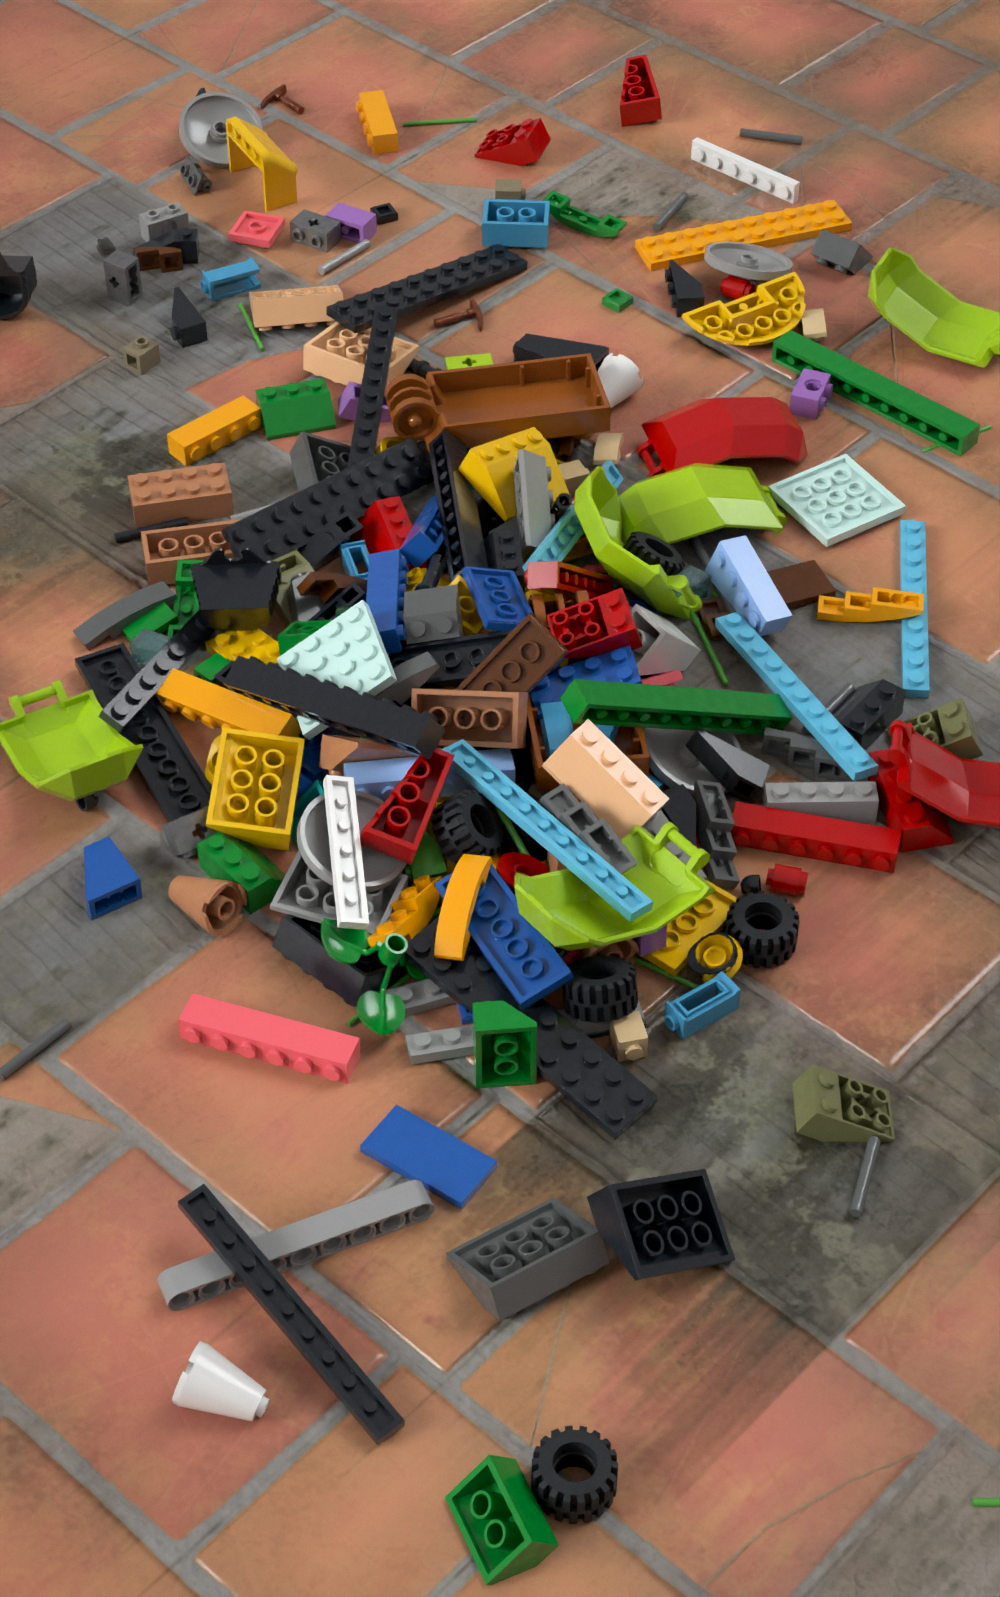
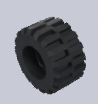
[623,531,685,576]
[431,789,505,865]
[725,891,800,968]
[562,955,638,1023]
[531,1426,618,1524]

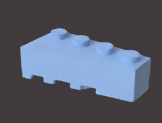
[704,535,792,636]

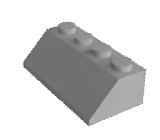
[513,449,555,562]
[761,781,879,824]

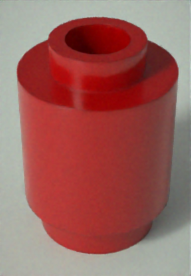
[720,275,755,300]
[765,863,808,896]

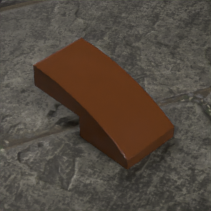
[135,246,183,273]
[696,596,730,639]

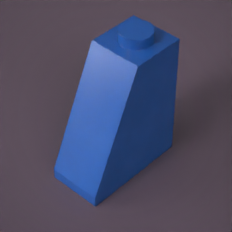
[84,837,143,920]

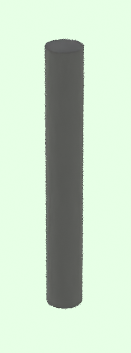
[740,128,803,145]
[653,192,689,231]
[802,683,855,735]
[0,1018,72,1080]
[849,1136,881,1217]

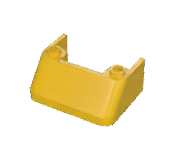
[226,117,298,211]

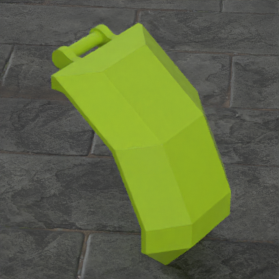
[868,247,1000,368]
[618,463,787,545]
[574,466,702,620]
[0,680,144,802]
[514,822,716,950]

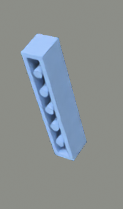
[344,748,515,802]

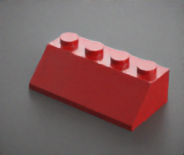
[357,496,427,572]
[868,749,954,853]

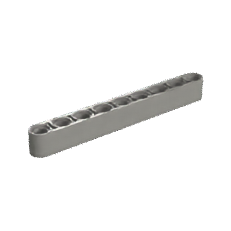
[157,1180,435,1311]

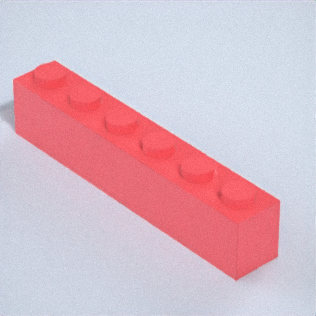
[178,993,361,1084]

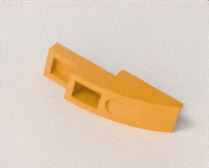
[367,875,443,948]

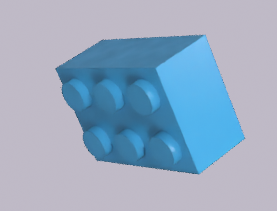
[482,199,550,249]

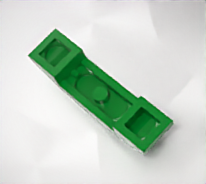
[542,190,627,237]
[167,559,204,642]

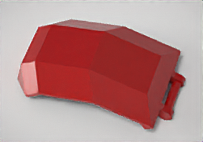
[636,397,808,477]
[887,720,1000,829]

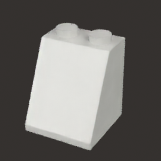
[632,604,701,675]

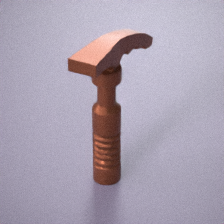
[260,84,304,115]
[434,298,483,331]

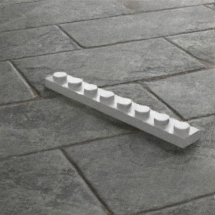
[405,1000,645,1065]

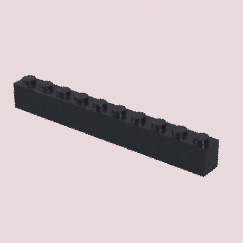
[428,428,488,583]
[223,656,446,760]

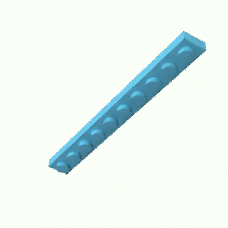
[522,460,624,571]
[899,520,930,698]
[715,612,879,781]
[441,739,653,922]

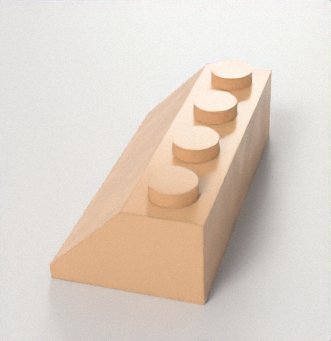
[542,719,669,840]

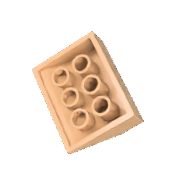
[249,285,343,331]
[303,321,419,387]

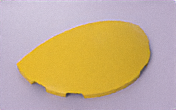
[682,272,806,346]

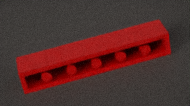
[525,561,613,599]
[730,801,902,873]

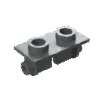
[180,156,212,196]

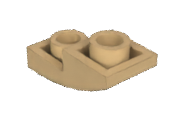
[801,308,827,341]
[593,433,624,466]

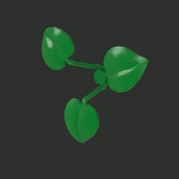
[321,918,429,1036]

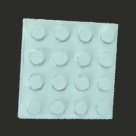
[768,454,906,547]
[277,600,397,740]

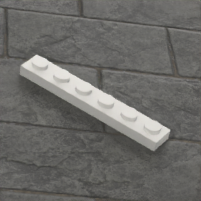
[691,137,800,204]
[323,775,369,930]

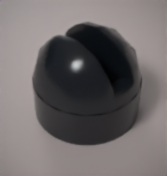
[76,793,99,812]
[740,875,761,895]

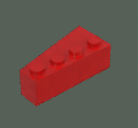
[619,55,662,127]
[360,748,455,865]

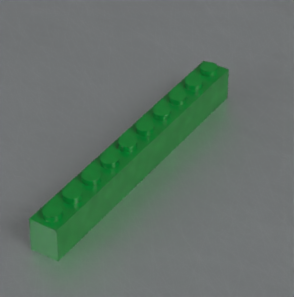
[772,330,980,456]
[560,679,793,735]

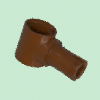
[556,436,582,462]

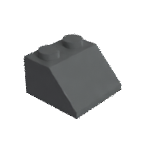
[811,229,873,275]
[403,584,465,644]

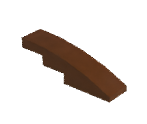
[296,572,368,603]

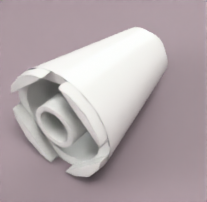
[598,353,644,408]
[172,1341,270,1421]

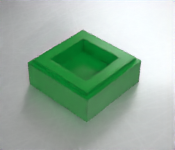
[602,288,633,313]

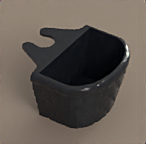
[0,252,37,320]
[190,547,282,631]

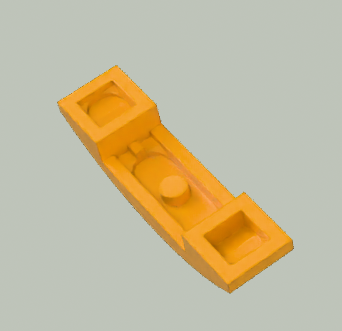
[434,854,492,961]

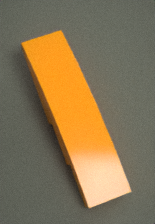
[816,587,924,622]

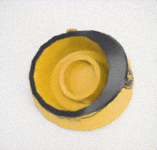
[687,932,743,983]

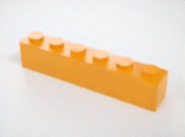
[156,668,301,738]

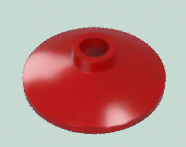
[496,852,550,890]

